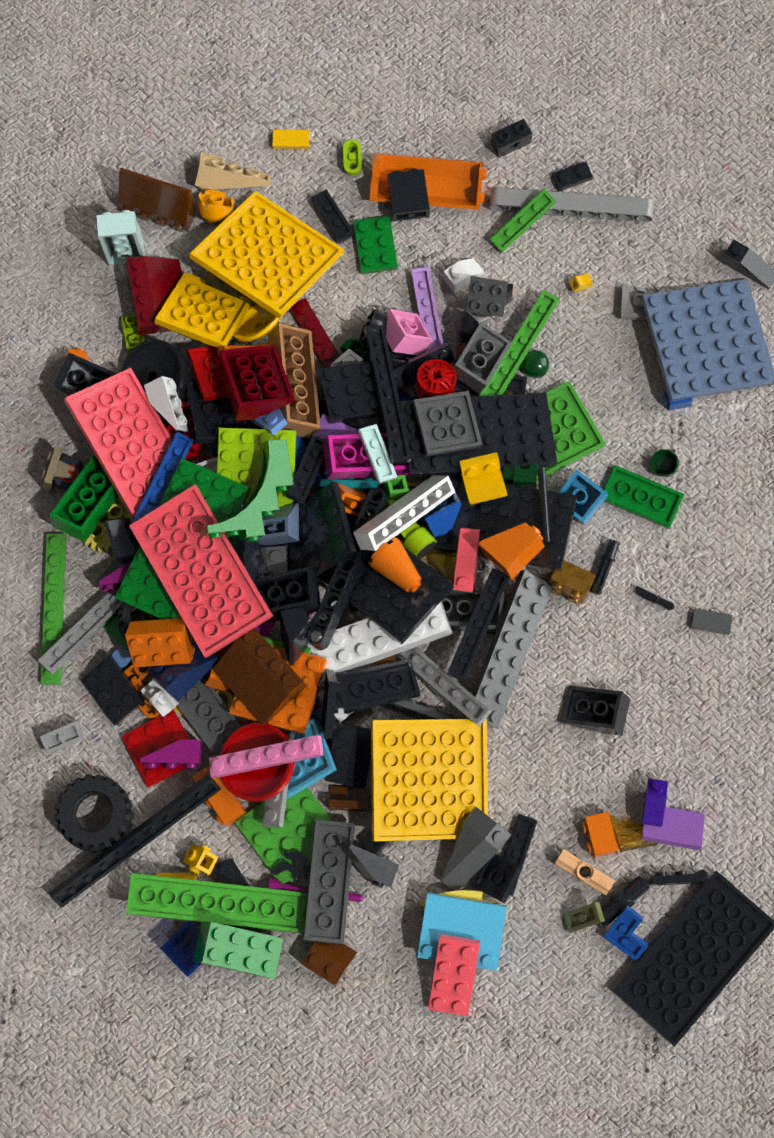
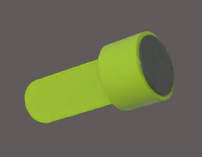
[389,500,437,559]

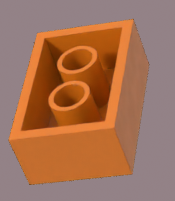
[125,618,195,667]

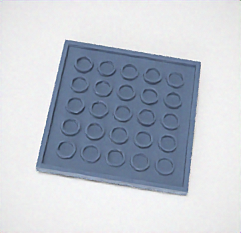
[641,279,774,402]

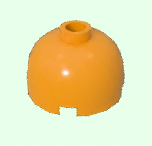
[197,190,234,224]

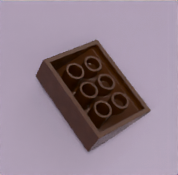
[118,168,196,232]
[213,628,307,726]

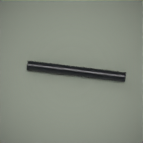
[538,468,551,544]

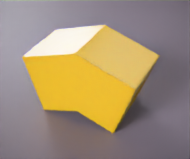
[569,273,593,292]

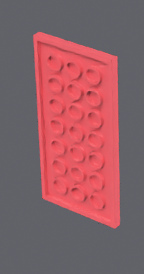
[64,368,172,520]
[129,485,273,658]

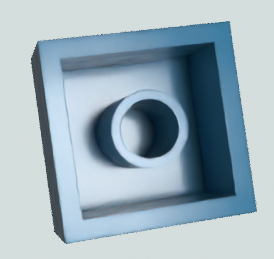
[559,469,609,525]

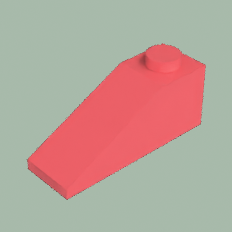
[453,528,480,592]

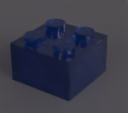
[160,921,204,978]

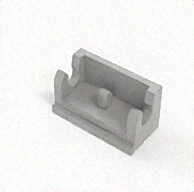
[40,720,84,754]

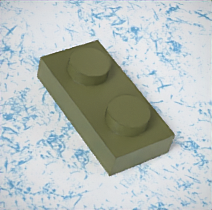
[563,902,605,933]

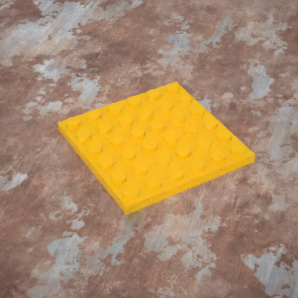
[189,191,344,319]
[371,719,488,841]

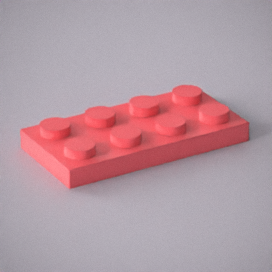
[428,934,480,1016]

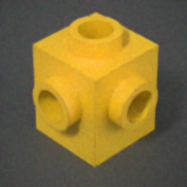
[183,844,218,875]

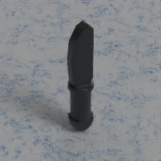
[635,586,675,610]

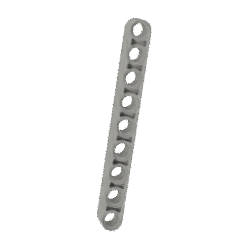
[489,188,654,222]

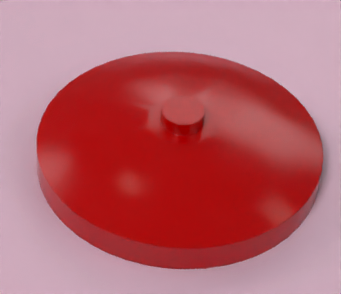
[220,722,295,802]

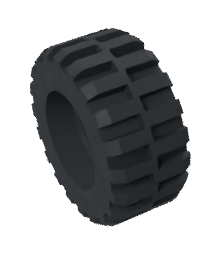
[55,774,134,853]

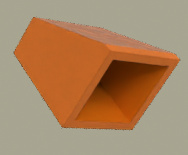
[479,522,544,580]

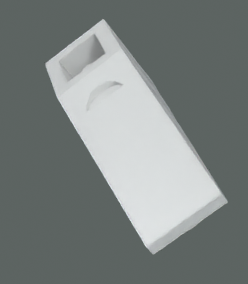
[144,376,188,432]

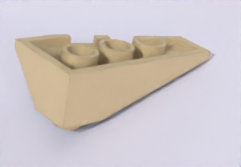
[195,152,271,190]

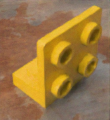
[459,452,507,504]

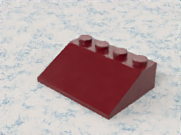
[125,256,183,335]
[218,344,295,421]

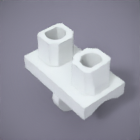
[141,678,179,717]

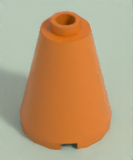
[368,538,421,592]

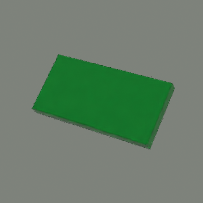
[603,465,684,529]

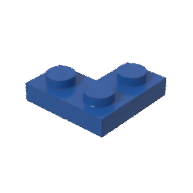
[603,905,648,961]

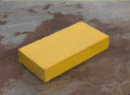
[273,129,310,149]

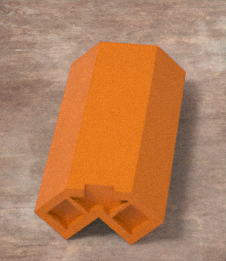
[370,153,487,210]

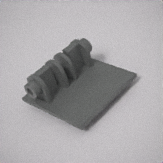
[466,276,508,317]

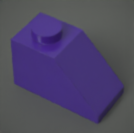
[642,778,668,827]

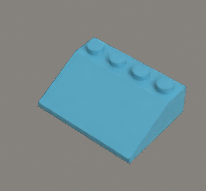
[417,893,507,971]

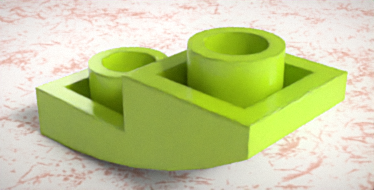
[121,315,145,354]

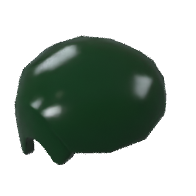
[340,338,369,362]
[521,350,549,379]
[650,449,679,477]

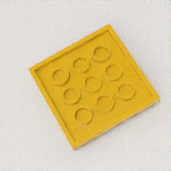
[155,272,253,349]

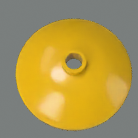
[233,303,280,342]

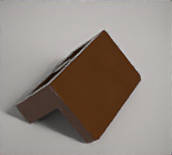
[329,786,370,812]

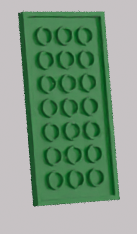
[115,458,251,619]

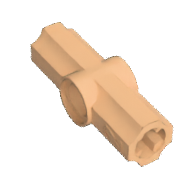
[555,849,615,896]

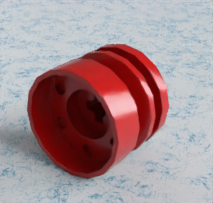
[414,359,457,399]

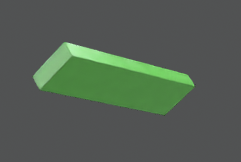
[490,188,556,252]

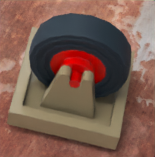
[41,446,85,492]

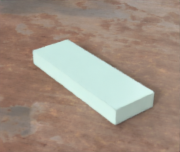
[357,424,397,484]

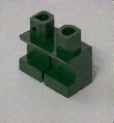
[503,463,538,489]

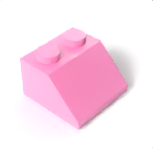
[386,309,433,356]

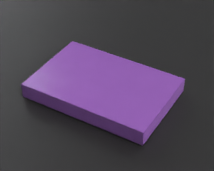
[641,807,705,851]

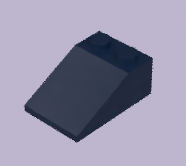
[149,641,220,701]

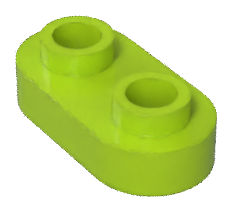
[343,139,362,176]

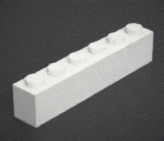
[353,475,455,551]

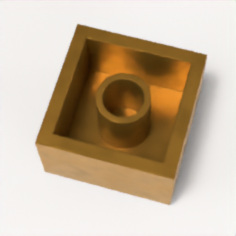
[550,560,596,604]

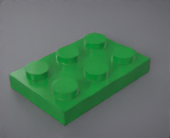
[354,216,398,274]

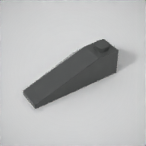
[440,806,511,891]

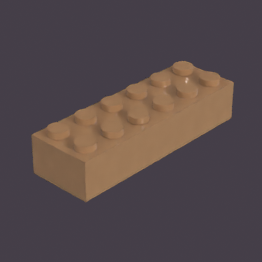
[268,323,321,439]

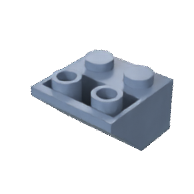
[256,503,299,546]

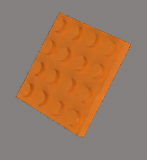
[229,646,327,735]

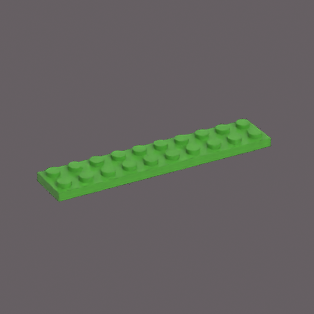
[126,873,308,934]

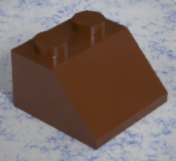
[301,942,358,987]

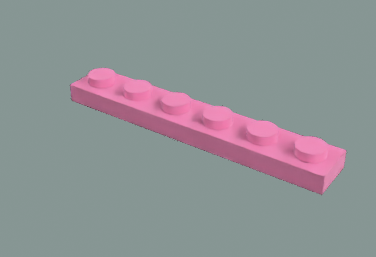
[209,735,323,778]

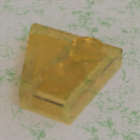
[610,815,658,852]

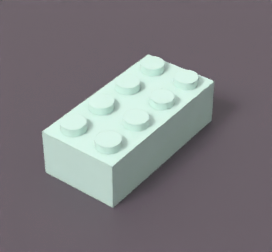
[97,210,145,266]

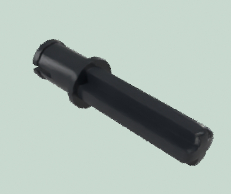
[590,539,621,595]

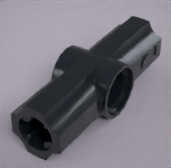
[601,875,650,927]

